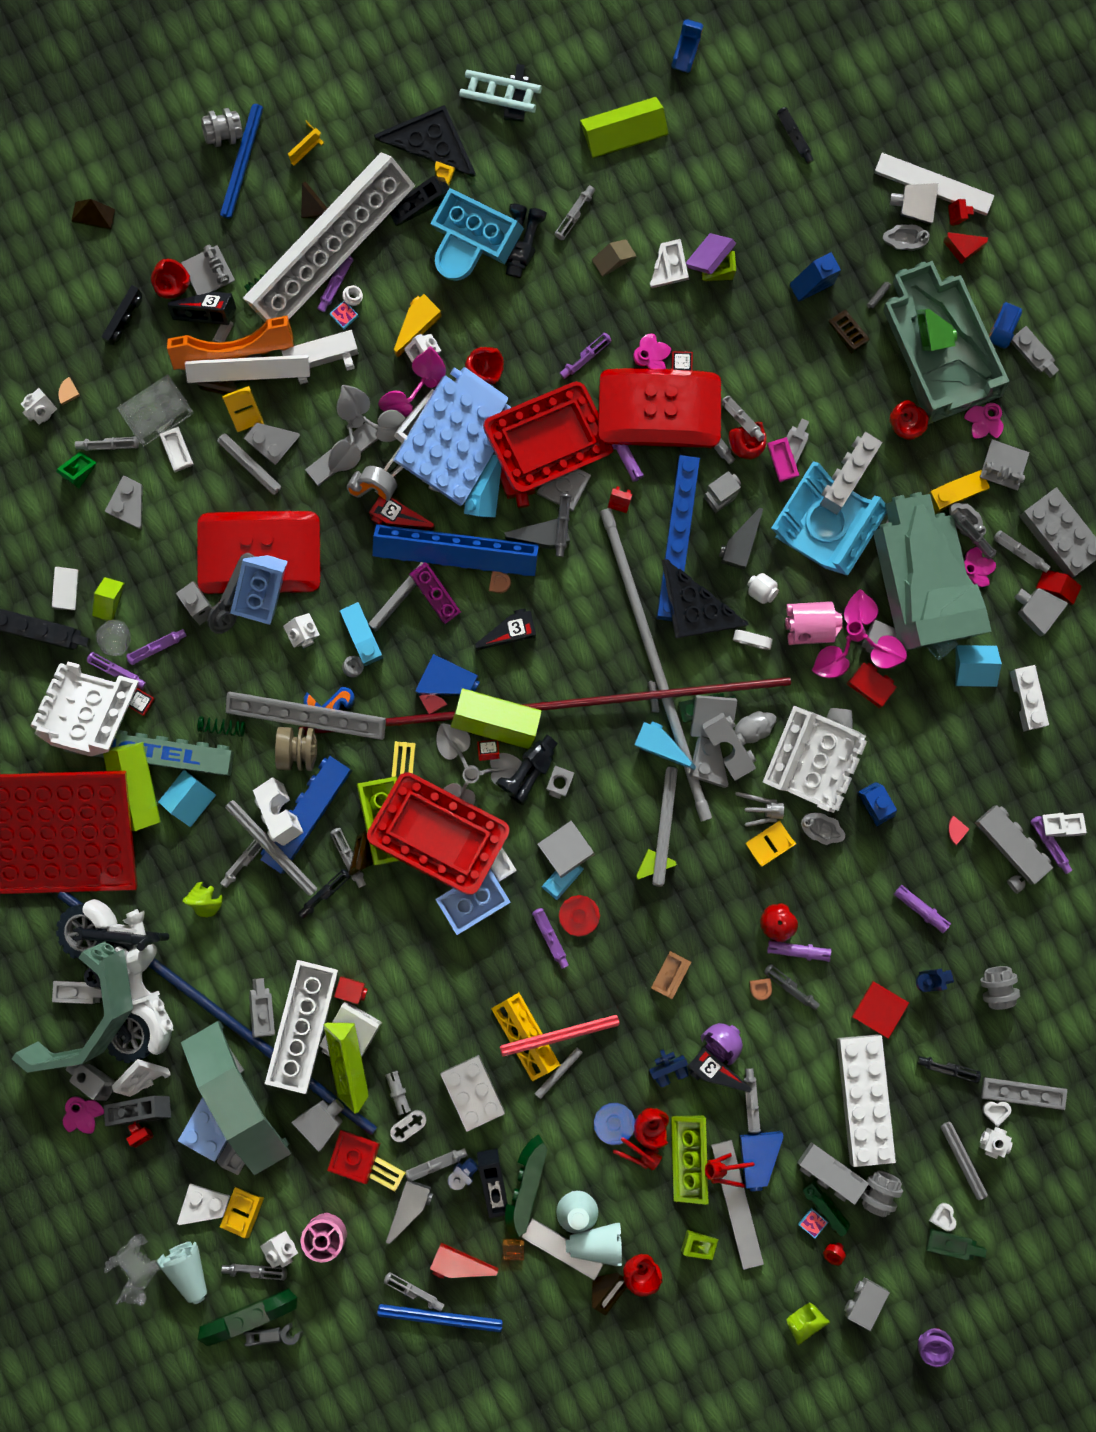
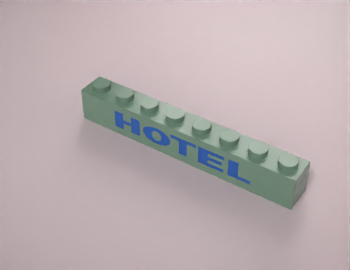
[64,730,234,776]

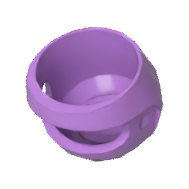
[918,1328,954,1367]

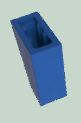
[789,252,841,302]
[415,654,480,696]
[739,1131,783,1191]

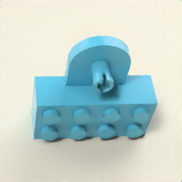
[430,188,524,281]

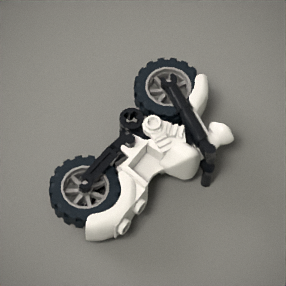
[56,899,173,1063]

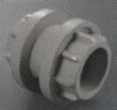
[201,108,242,147]
[980,966,1020,1010]
[861,1171,903,1217]

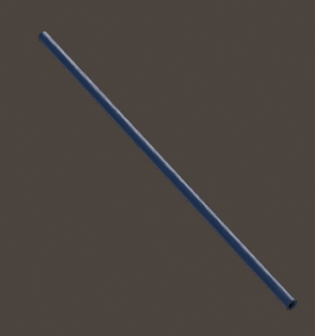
[57,892,377,1135]

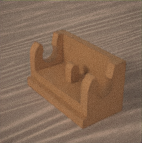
[651,951,691,999]

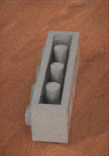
[820,432,883,515]
[975,805,1053,885]

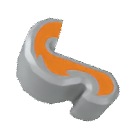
[347,466,397,501]

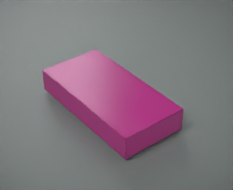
[767,437,799,483]

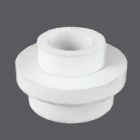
[342,285,363,306]

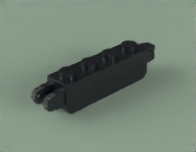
[0,609,91,650]

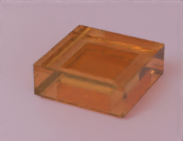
[503,1239,524,1260]

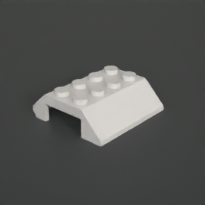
[31,662,139,756]
[763,706,867,813]

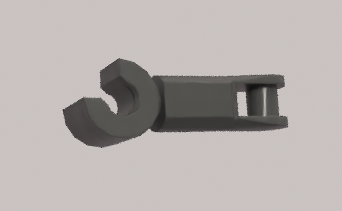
[243,1323,303,1346]

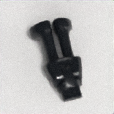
[505,204,547,278]
[496,734,558,805]

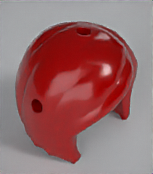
[151,259,191,299]
[465,347,504,385]
[889,400,929,440]
[728,422,766,459]
[760,903,798,942]
[634,1108,669,1149]
[623,1254,663,1297]

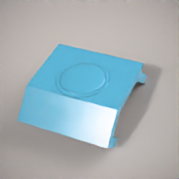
[771,461,887,575]

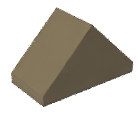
[592,239,637,277]

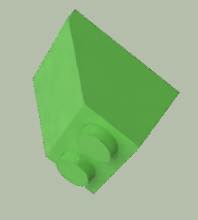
[916,309,957,351]

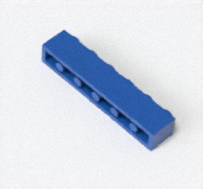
[261,756,352,874]

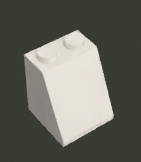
[319,1001,382,1058]

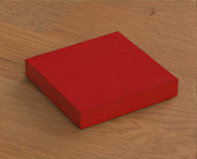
[852,981,909,1039]
[327,1130,380,1184]

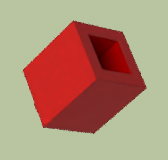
[334,976,368,1004]

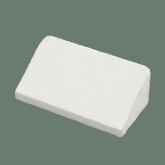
[52,567,79,610]

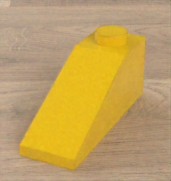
[394,294,442,357]
[928,470,990,514]

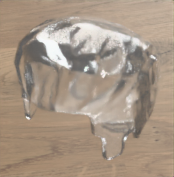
[96,620,132,656]

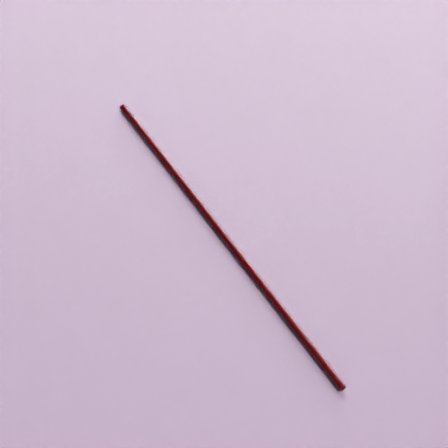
[299,677,791,735]

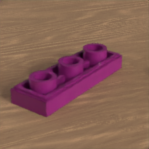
[409,562,461,624]

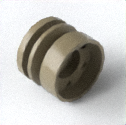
[275,727,317,771]

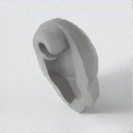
[883,224,930,251]
[949,503,986,537]
[735,711,777,743]
[801,813,846,845]

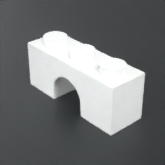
[1010,665,1049,732]
[253,777,303,846]

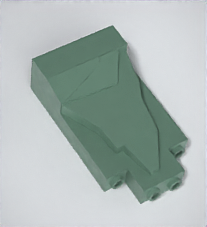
[883,261,1010,424]
[873,492,991,651]

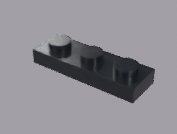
[102,285,142,346]

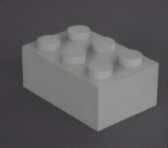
[440,1055,505,1132]

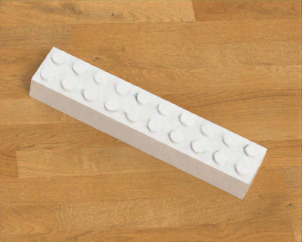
[243,152,415,322]

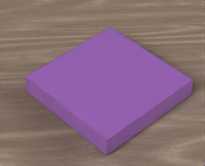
[686,233,736,274]

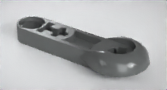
[207,553,255,634]

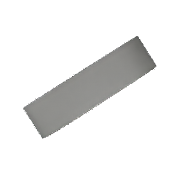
[390,1110,427,1142]

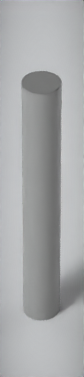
[535,1047,583,1099]

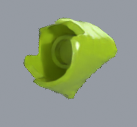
[182,882,222,918]
[787,1303,830,1345]

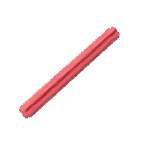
[500,1015,619,1056]

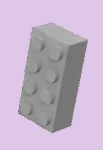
[1019,487,1096,578]

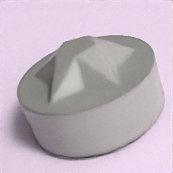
[342,656,364,677]

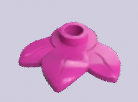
[633,334,671,369]
[964,403,1003,439]
[964,547,996,587]
[63,1096,104,1134]

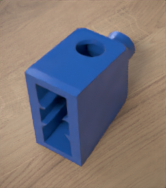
[857,782,897,826]

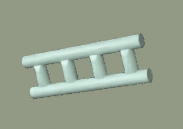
[459,70,542,113]

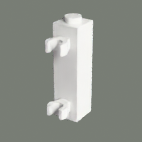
[281,330,359,384]

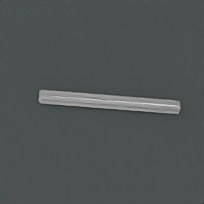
[652,767,678,887]
[225,800,317,896]

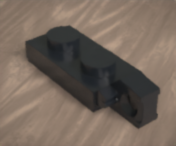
[504,64,529,122]

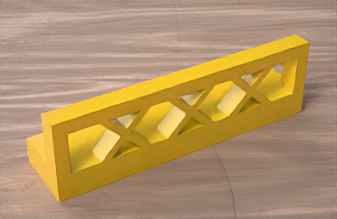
[491,993,560,1081]

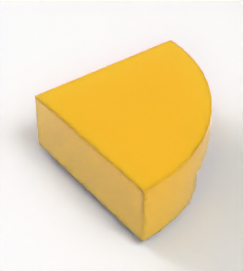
[435,161,455,186]

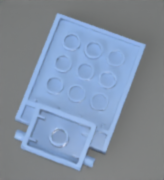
[393,367,511,506]

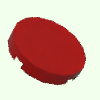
[559,895,600,937]

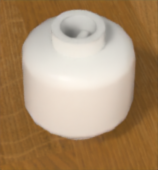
[747,573,779,604]

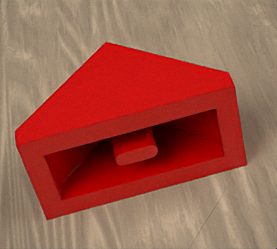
[944,232,988,264]
[1036,570,1082,605]

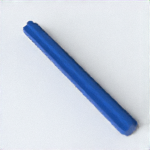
[220,104,263,219]
[377,1304,503,1332]

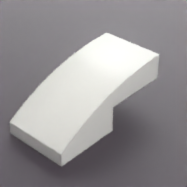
[1042,813,1087,837]

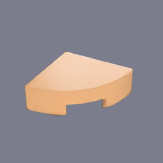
[59,377,80,405]

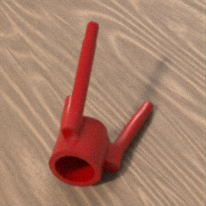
[613,1137,662,1171]
[705,1153,755,1188]

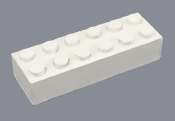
[265,960,339,1094]
[837,1034,896,1167]

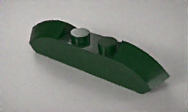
[505,1134,548,1239]
[197,1289,298,1346]

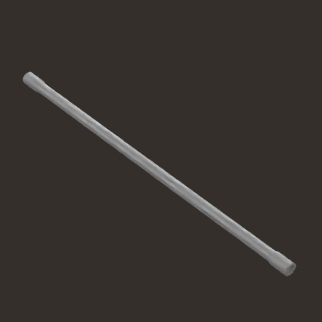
[600,508,712,822]

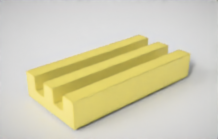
[392,741,416,777]
[370,1156,405,1192]

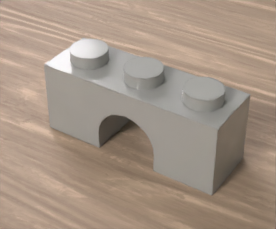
[704,471,741,514]
[702,712,757,781]

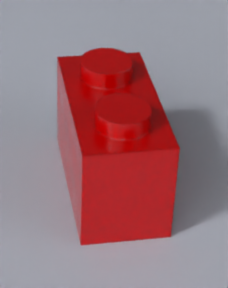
[847,662,897,708]

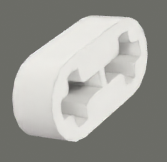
[733,630,773,650]

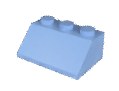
[230,555,288,625]

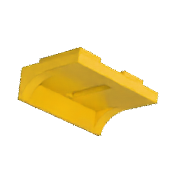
[222,386,264,432]
[745,820,796,867]
[220,1187,264,1238]

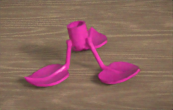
[378,346,446,417]
[812,589,907,678]

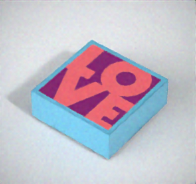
[330,301,359,330]
[798,1208,828,1238]

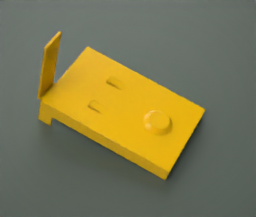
[288,121,324,166]

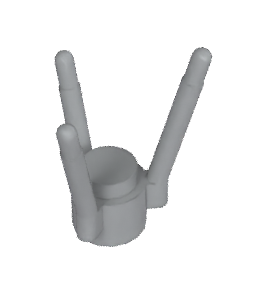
[735,792,784,827]

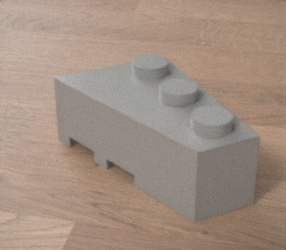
[797,1142,869,1205]

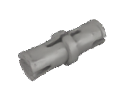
[385,1071,411,1115]

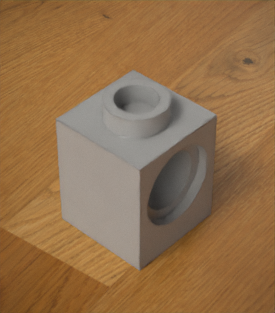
[546,766,574,799]

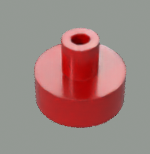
[823,1243,846,1265]

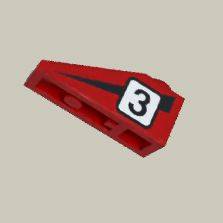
[369,496,435,531]

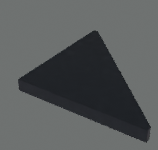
[374,105,476,177]
[662,559,749,638]

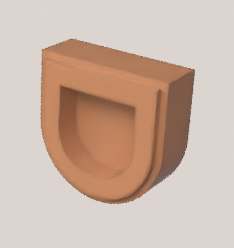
[489,571,511,593]
[749,978,772,1001]

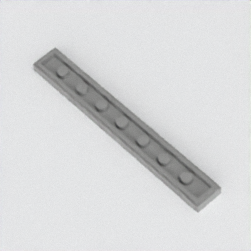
[226,692,386,740]

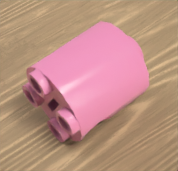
[785,601,842,645]
[301,1213,347,1263]

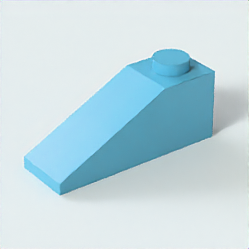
[464,455,502,517]
[340,602,383,666]
[635,722,696,770]

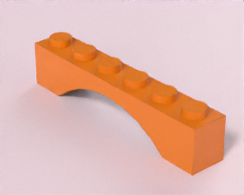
[167,315,294,370]

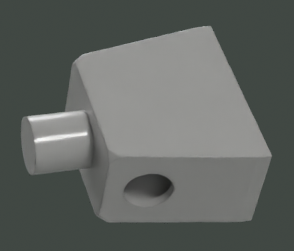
[890,183,939,224]
[176,582,212,625]
[1014,588,1068,637]
[66,1064,116,1101]
[291,1099,344,1152]

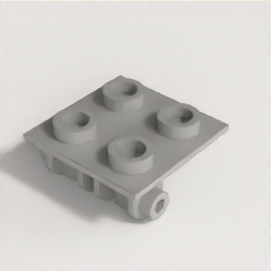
[181,245,235,295]
[980,439,1030,491]

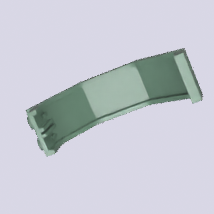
[12,942,133,1072]
[181,1021,291,1175]

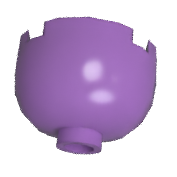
[701,1023,743,1065]

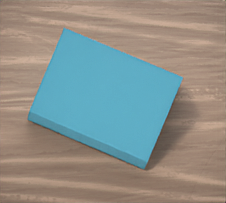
[955,645,1002,687]
[158,770,216,827]

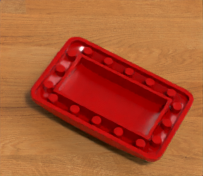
[598,368,721,448]
[483,381,614,493]
[197,511,320,594]
[367,772,509,895]

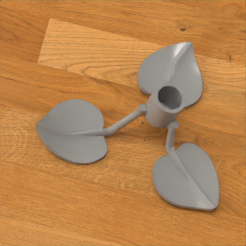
[328,385,406,472]
[437,723,522,805]

